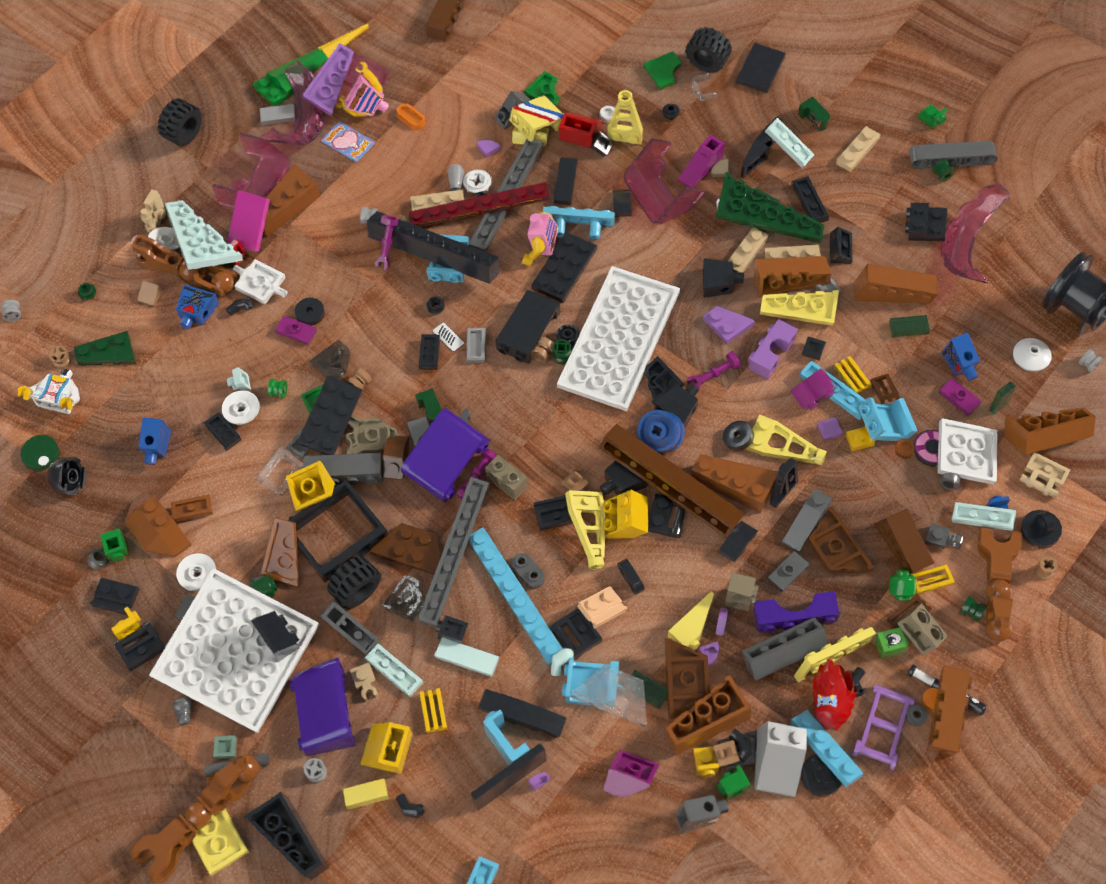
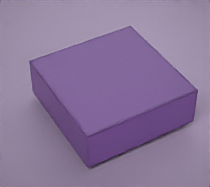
[817,417,843,441]

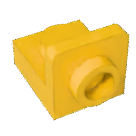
[846,425,876,451]
[111,607,141,641]
[693,746,719,778]

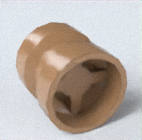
[530,337,554,363]
[346,368,372,391]

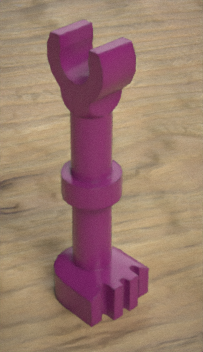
[375,215,399,270]
[687,351,741,390]
[457,448,497,500]

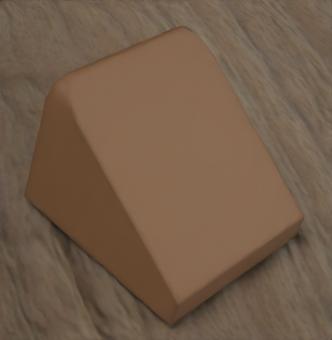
[138,281,162,306]

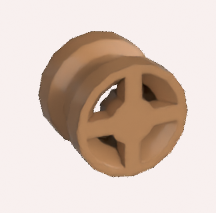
[48,346,71,369]

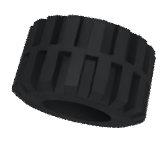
[685,27,732,73]
[157,98,202,147]
[327,556,382,610]

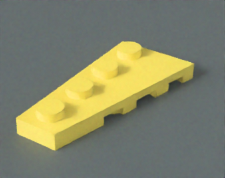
[760,290,839,326]
[794,627,876,683]

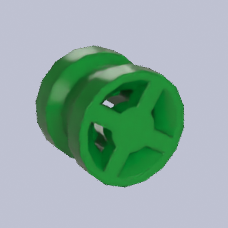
[268,378,288,399]

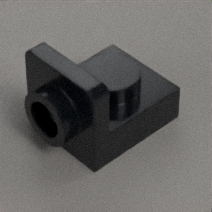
[435,615,468,644]

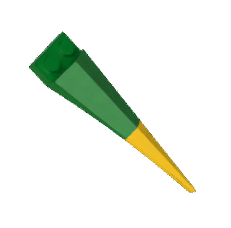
[253,24,369,107]

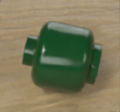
[249,574,278,598]

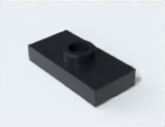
[419,334,440,370]
[204,412,242,451]

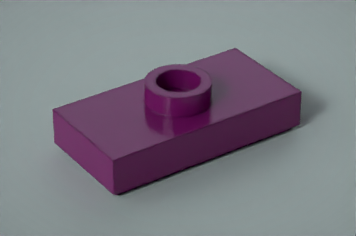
[275,316,317,345]
[939,378,982,416]

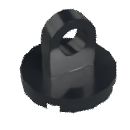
[1020,510,1062,549]

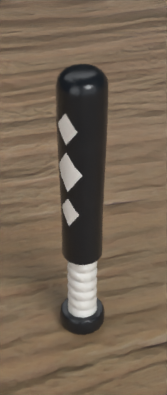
[907,664,987,716]

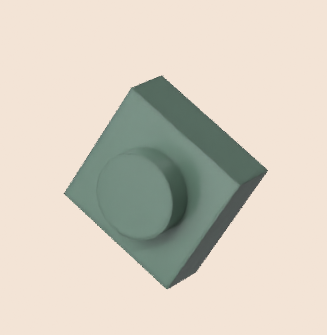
[213,736,237,759]

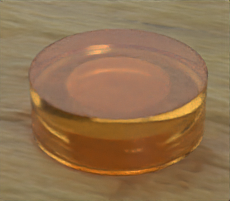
[895,439,915,459]

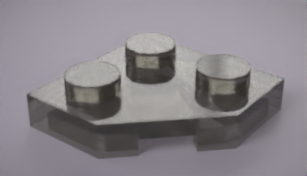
[309,339,351,379]
[382,574,424,621]

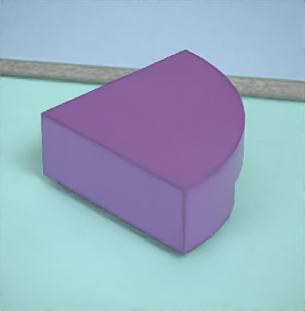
[477,140,501,157]
[715,608,728,636]
[698,641,719,667]
[529,772,551,791]

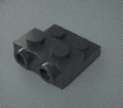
[905,203,947,241]

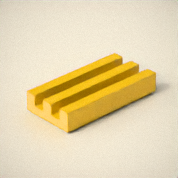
[834,356,872,394]
[911,564,955,595]
[420,688,447,733]

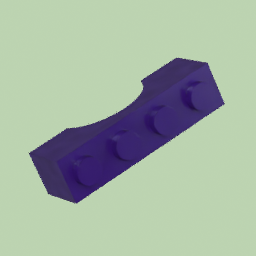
[753,591,840,633]

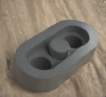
[512,553,545,589]

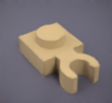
[350,663,378,702]

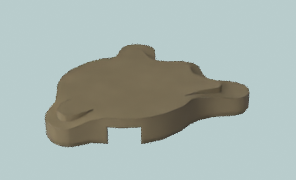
[346,415,398,454]

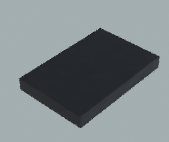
[736,43,786,93]

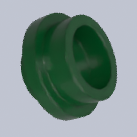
[78,283,97,300]

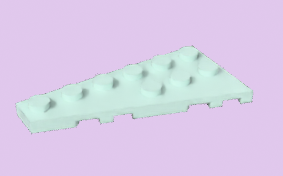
[165,200,242,270]

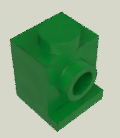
[100,528,129,562]
[715,765,750,801]

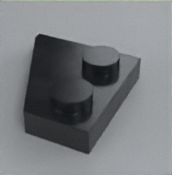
[770,458,798,508]

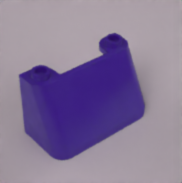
[401,408,490,503]
[290,658,356,757]

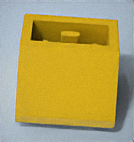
[603,490,648,539]
[360,722,413,774]

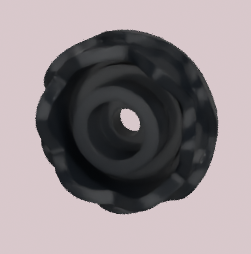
[556,324,579,346]

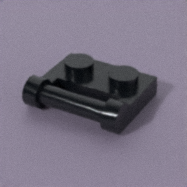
[648,494,686,538]
[550,608,603,661]
[113,620,165,672]

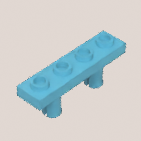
[543,206,615,240]

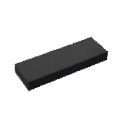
[554,157,578,205]
[792,176,829,223]

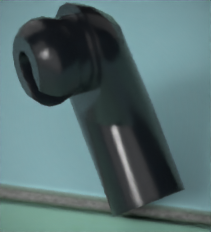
[395,794,425,818]

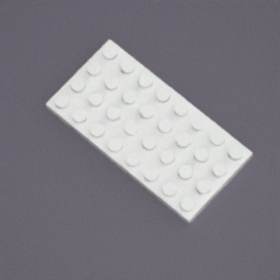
[557,266,680,412]

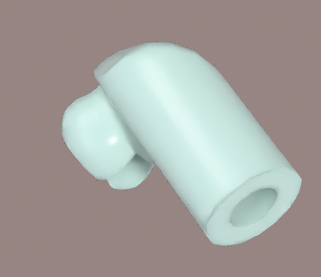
[551,648,574,676]

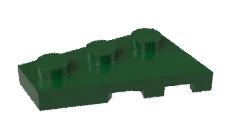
[74,331,137,365]

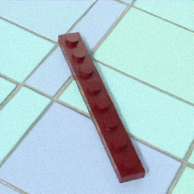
[409,182,550,227]

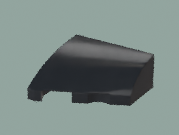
[644,356,685,406]

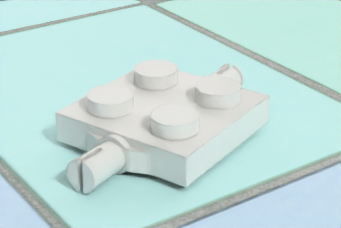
[233,259,287,304]

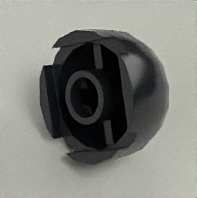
[47,457,86,495]

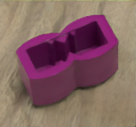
[791,369,837,411]

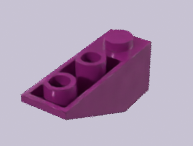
[678,135,725,189]

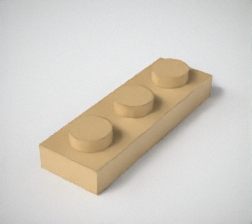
[836,126,881,172]
[411,190,464,211]
[728,227,769,272]
[764,245,820,259]

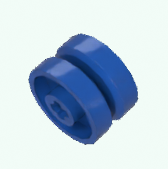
[637,410,685,454]

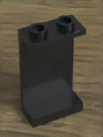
[495,290,560,364]

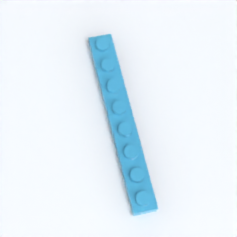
[468,527,562,667]

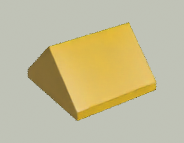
[286,461,335,512]

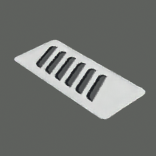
[433,323,464,351]

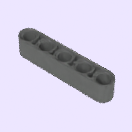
[909,141,997,169]

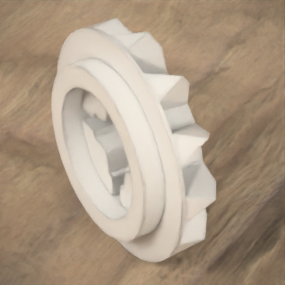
[463,170,491,195]

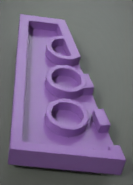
[302,43,354,116]

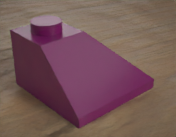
[603,749,660,798]

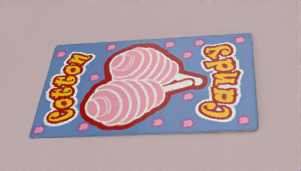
[321,121,375,162]

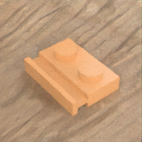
[577,586,627,629]

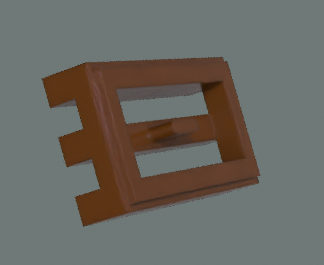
[870,374,900,405]
[887,594,932,633]

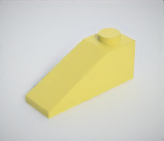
[668,591,714,650]

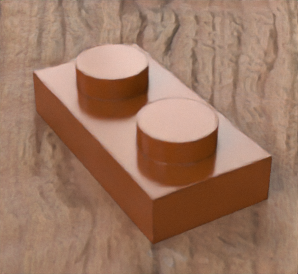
[171,494,213,522]

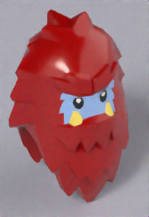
[812,659,856,731]

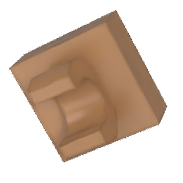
[561,471,589,491]
[712,740,740,768]

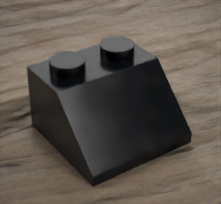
[251,611,300,662]

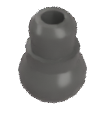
[172,698,192,725]

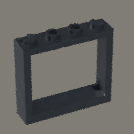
[288,480,388,583]

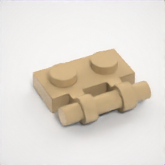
[140,189,166,233]
[1019,452,1070,499]

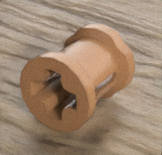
[1035,556,1058,580]

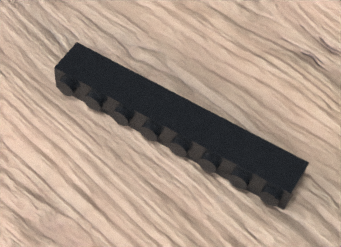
[367,211,499,284]

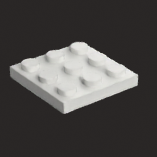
[938,418,997,485]

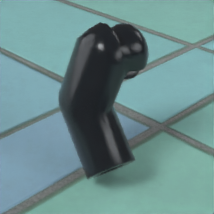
[226,298,254,316]
[851,667,866,697]
[729,729,753,760]

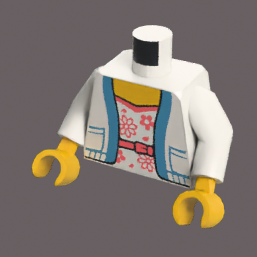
[18,368,80,414]

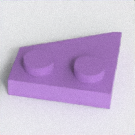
[703,306,755,344]

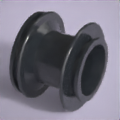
[1042,251,1106,335]

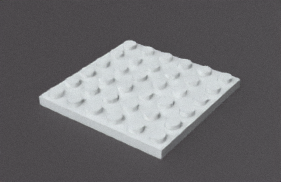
[149,568,320,733]

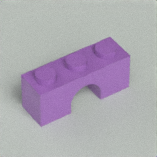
[748,319,798,379]

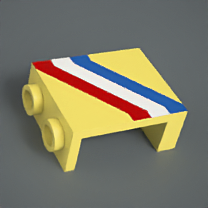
[509,96,564,142]

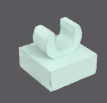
[227,367,251,391]

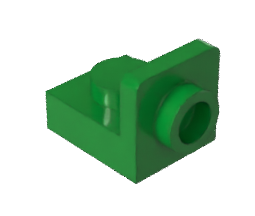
[918,104,948,129]

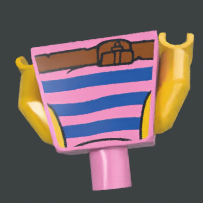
[336,62,389,117]
[522,212,559,266]

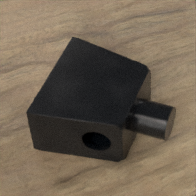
[703,258,744,298]
[654,384,699,428]
[599,460,648,496]

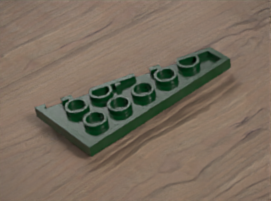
[715,172,824,243]

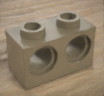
[485,455,528,500]
[725,572,758,611]
[897,603,947,656]

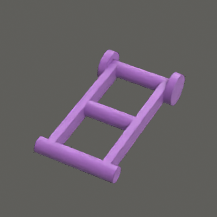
[852,684,915,770]

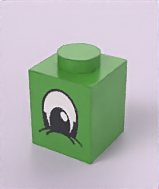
[874,627,909,659]

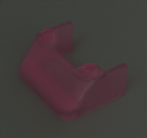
[212,133,291,207]
[624,138,705,224]

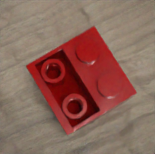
[559,112,603,149]

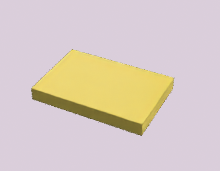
[192,808,249,876]

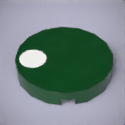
[20,435,60,471]

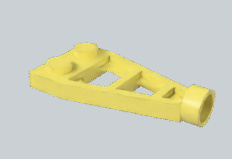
[607,90,643,145]
[746,414,827,466]
[565,491,606,570]

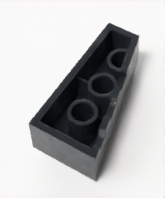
[244,792,330,880]

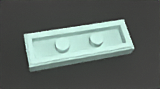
[765,118,814,168]
[952,502,1016,531]
[434,637,499,677]
[364,643,423,698]

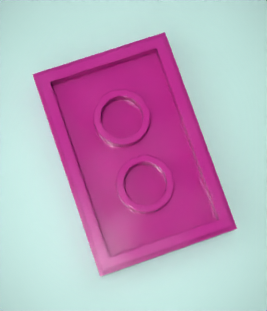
[227,190,270,252]

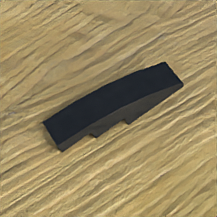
[741,116,782,178]
[478,689,566,738]

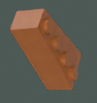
[263,164,320,237]
[753,256,831,298]
[853,263,938,303]
[1004,408,1096,454]
[691,454,778,513]

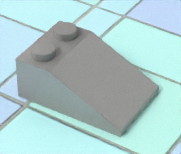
[754,721,807,797]

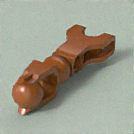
[131,234,237,297]
[977,527,1022,645]

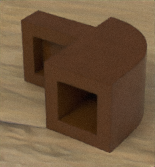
[383,435,410,479]

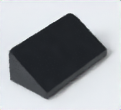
[830,227,852,264]

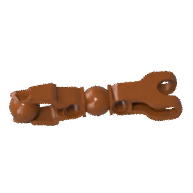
[130,753,261,884]

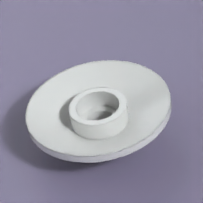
[148,227,180,251]
[1013,338,1051,372]
[222,391,260,425]
[176,553,216,591]

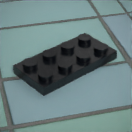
[531,232,597,303]
[297,375,363,455]

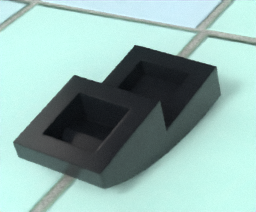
[612,190,632,217]
[718,520,758,563]

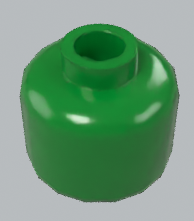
[889,570,916,600]

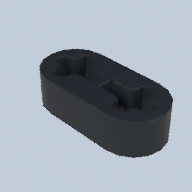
[617,559,645,595]

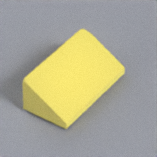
[512,127,549,146]
[343,778,389,810]

